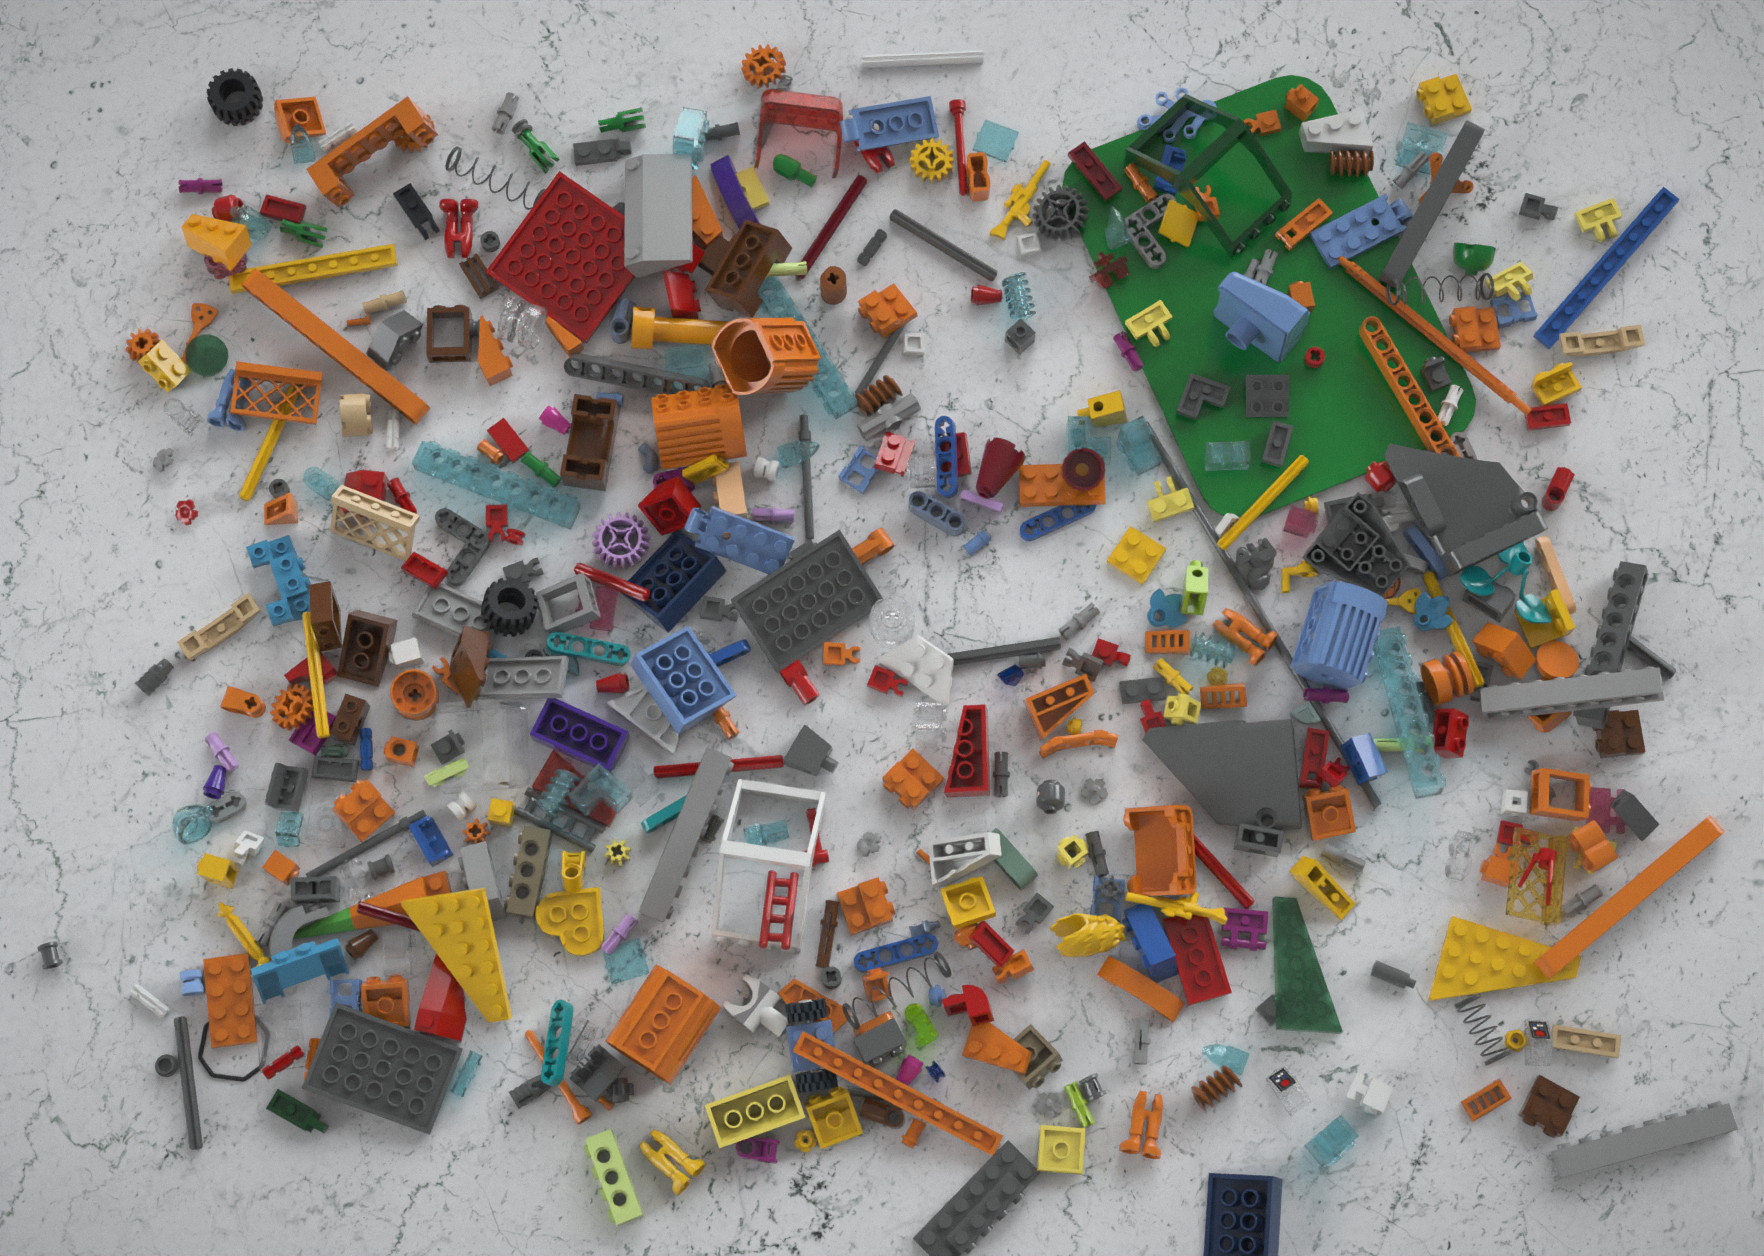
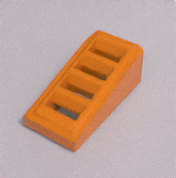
[545,316,584,357]
[1145,630,1190,655]
[1200,682,1247,709]
[1461,1078,1512,1121]

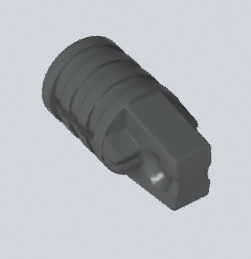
[135,659,174,696]
[509,1075,552,1109]

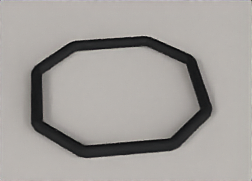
[198,1014,270,1082]

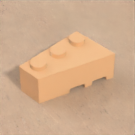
[711,461,748,539]

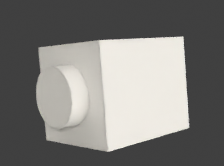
[389,637,424,670]

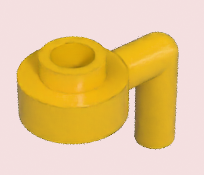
[1281,561,1318,593]

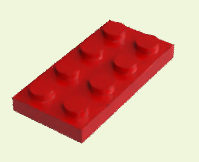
[1162,915,1232,1006]

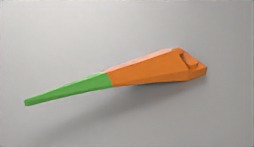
[293,871,452,939]

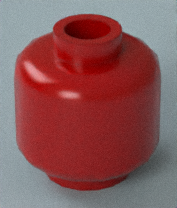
[212,194,245,222]
[1365,461,1397,493]

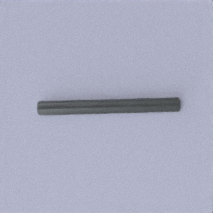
[889,209,998,281]
[947,637,1061,666]
[174,1016,203,1150]

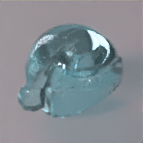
[230,205,273,242]
[172,804,213,845]

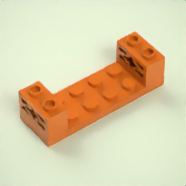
[306,96,438,207]

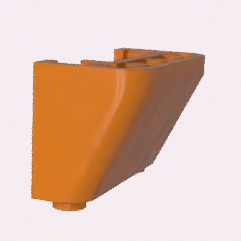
[1123,805,1197,896]

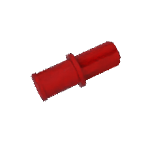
[387,478,417,514]

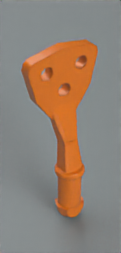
[181,303,218,365]

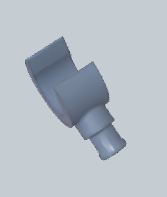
[909,920,940,937]

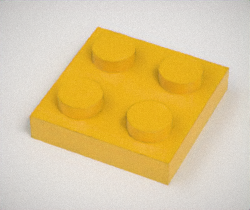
[1107,526,1167,585]

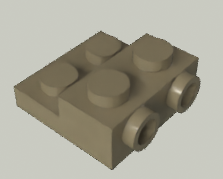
[1013,1024,1063,1090]

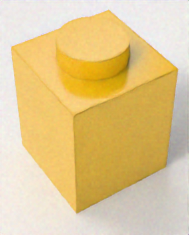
[487,798,516,828]

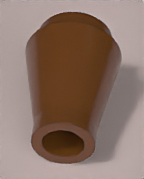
[344,929,379,960]

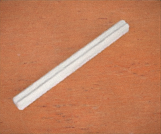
[862,50,984,68]

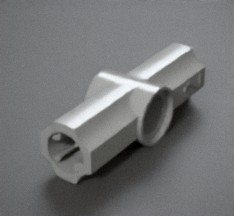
[857,393,921,441]

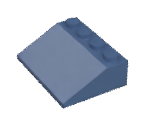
[630,626,737,735]

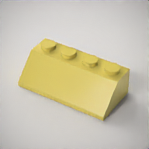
[705,1074,805,1149]

